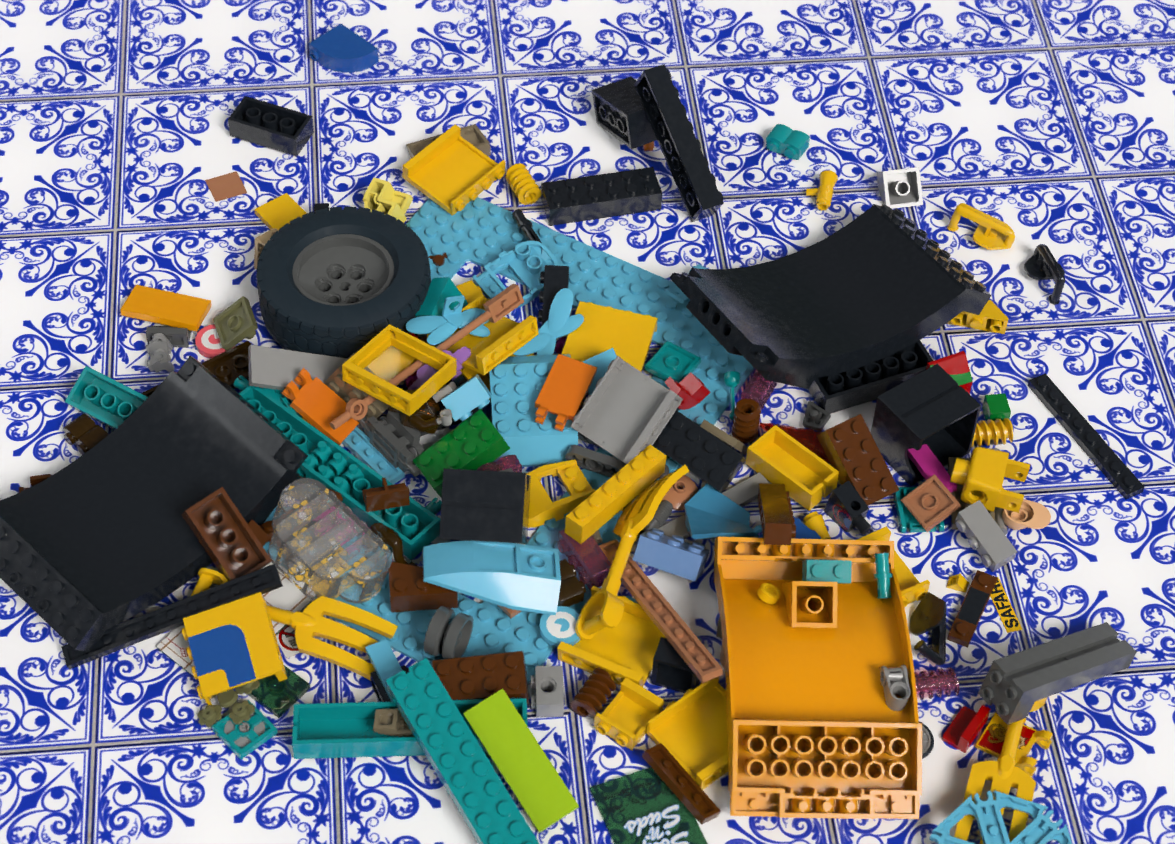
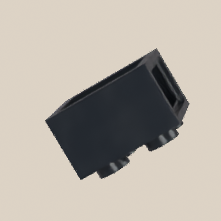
[651,637,700,693]

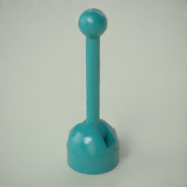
[724,371,740,420]

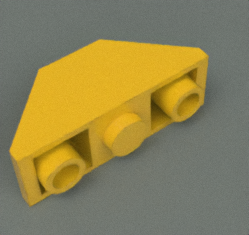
[947,300,1008,334]

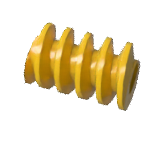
[505,163,542,205]
[971,418,1013,447]

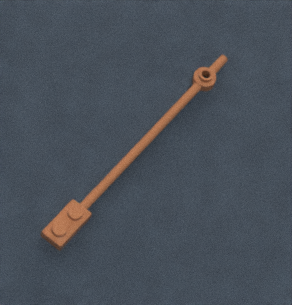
[330,284,524,430]

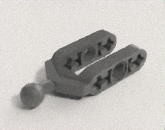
[565,432,669,479]

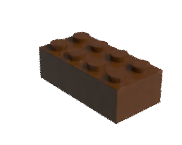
[817,414,899,506]
[182,487,272,582]
[432,651,529,704]

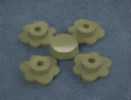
[197,680,260,727]

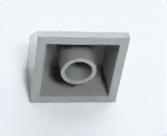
[876,167,923,209]

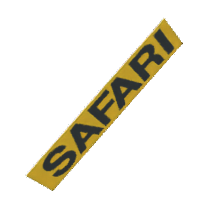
[991,577,1023,633]

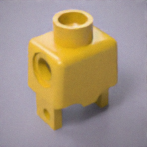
[950,447,1030,513]

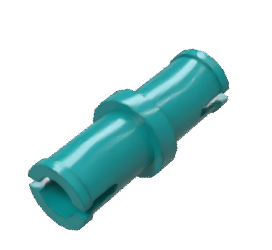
[874,553,892,599]

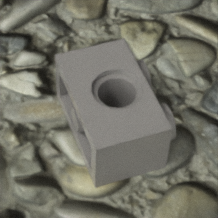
[531,666,564,717]

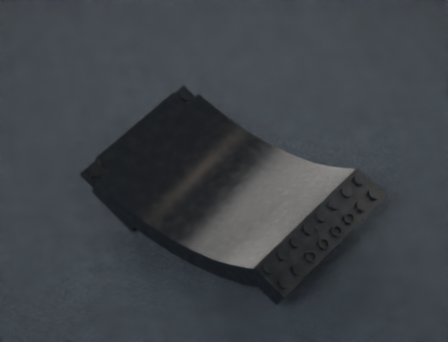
[670,204,991,389]
[0,356,308,652]

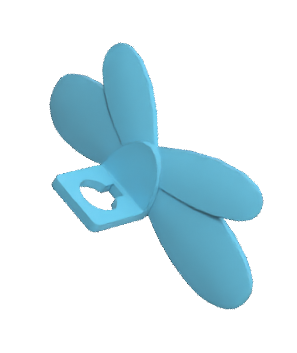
[513,288,584,356]
[406,295,490,345]

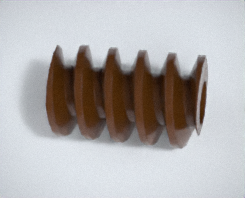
[732,399,761,444]
[570,668,616,718]

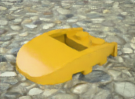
[527,460,595,528]

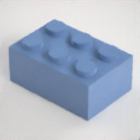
[633,528,710,581]

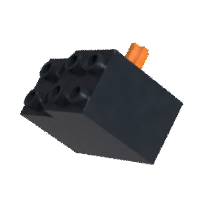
[592,76,657,151]

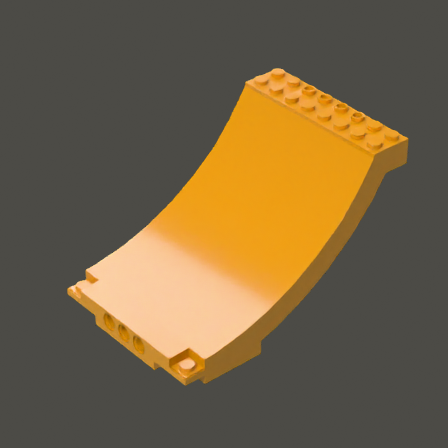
[714,537,922,819]

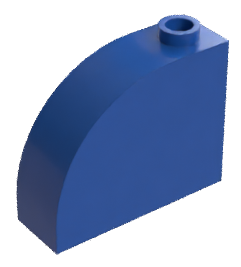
[309,23,379,73]

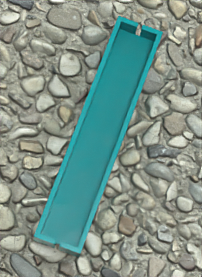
[385,658,539,844]
[292,698,528,759]

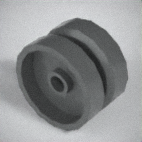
[424,606,473,659]

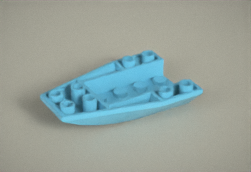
[423,541,561,615]

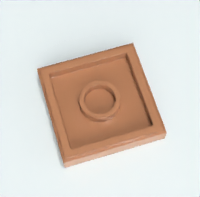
[901,474,961,532]

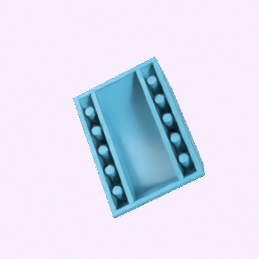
[489,354,578,468]

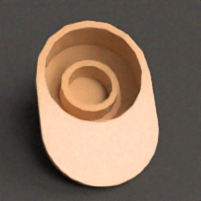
[1002,499,1051,530]

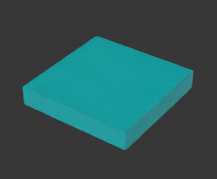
[645,341,701,383]

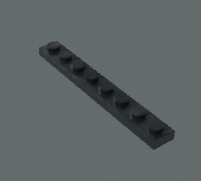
[1027,373,1144,500]

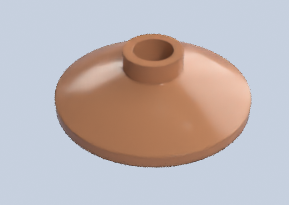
[661,475,698,511]

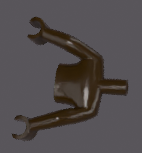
[363,523,417,566]

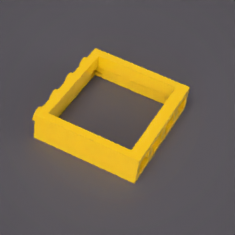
[342,324,457,416]

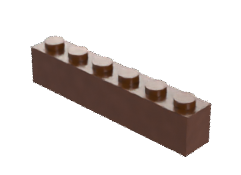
[758,483,796,545]

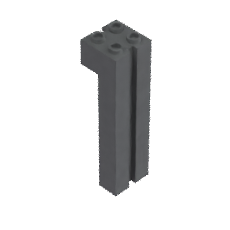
[978,622,1137,725]

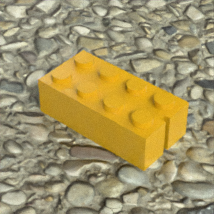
[745,425,839,511]

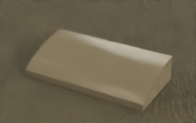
[406,124,491,158]

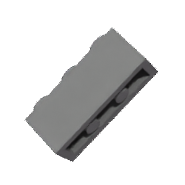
[955,500,1017,572]

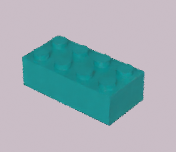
[65,366,148,430]

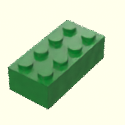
[413,409,510,499]

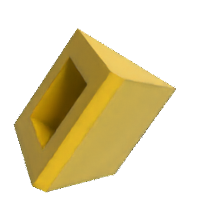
[946,573,969,593]

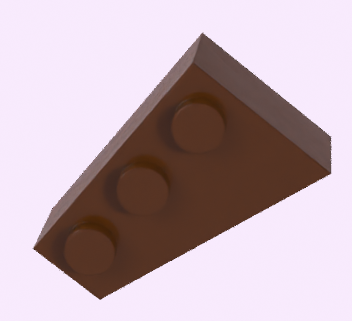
[388,561,458,612]

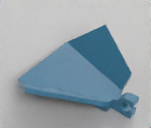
[684,484,762,539]

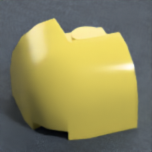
[363,177,413,223]

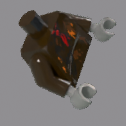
[389,385,452,434]

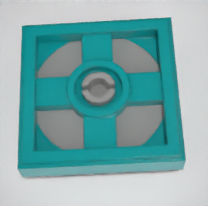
[212,700,278,760]

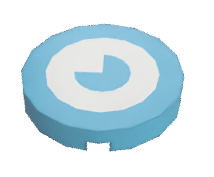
[539,606,580,646]

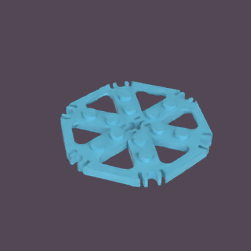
[929,790,1072,844]

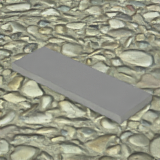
[248,345,347,390]

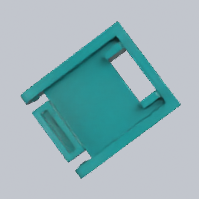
[893,487,945,533]

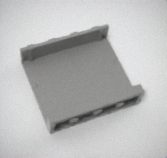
[570,356,683,464]

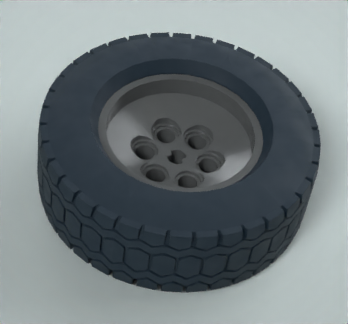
[256,206,431,359]

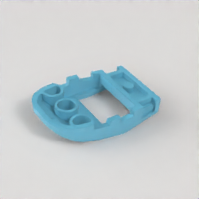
[472,241,558,309]

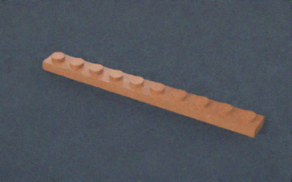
[597,539,723,683]

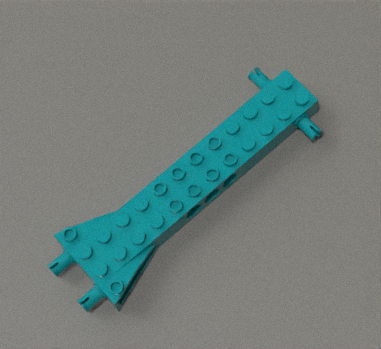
[234,375,442,561]

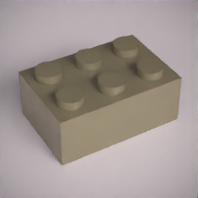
[324,353,389,419]

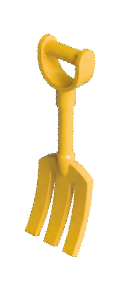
[575,464,689,640]
[191,568,398,681]
[954,697,1048,844]

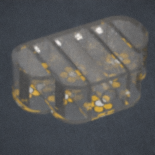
[268,478,392,603]

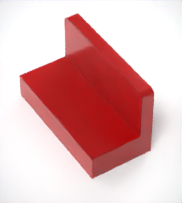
[942,705,991,753]

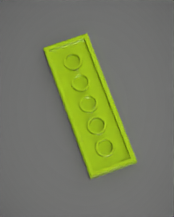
[463,689,579,834]

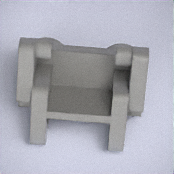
[146,333,175,373]

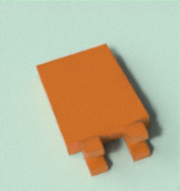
[535,354,597,432]
[282,368,360,445]

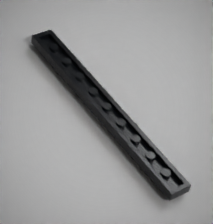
[61,564,283,669]

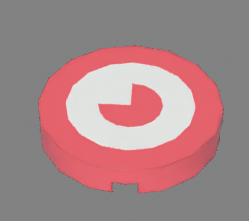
[195,324,236,358]

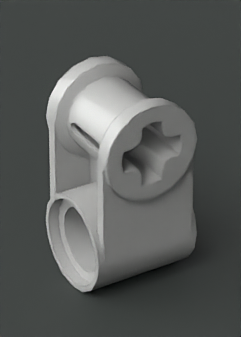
[880,665,910,711]

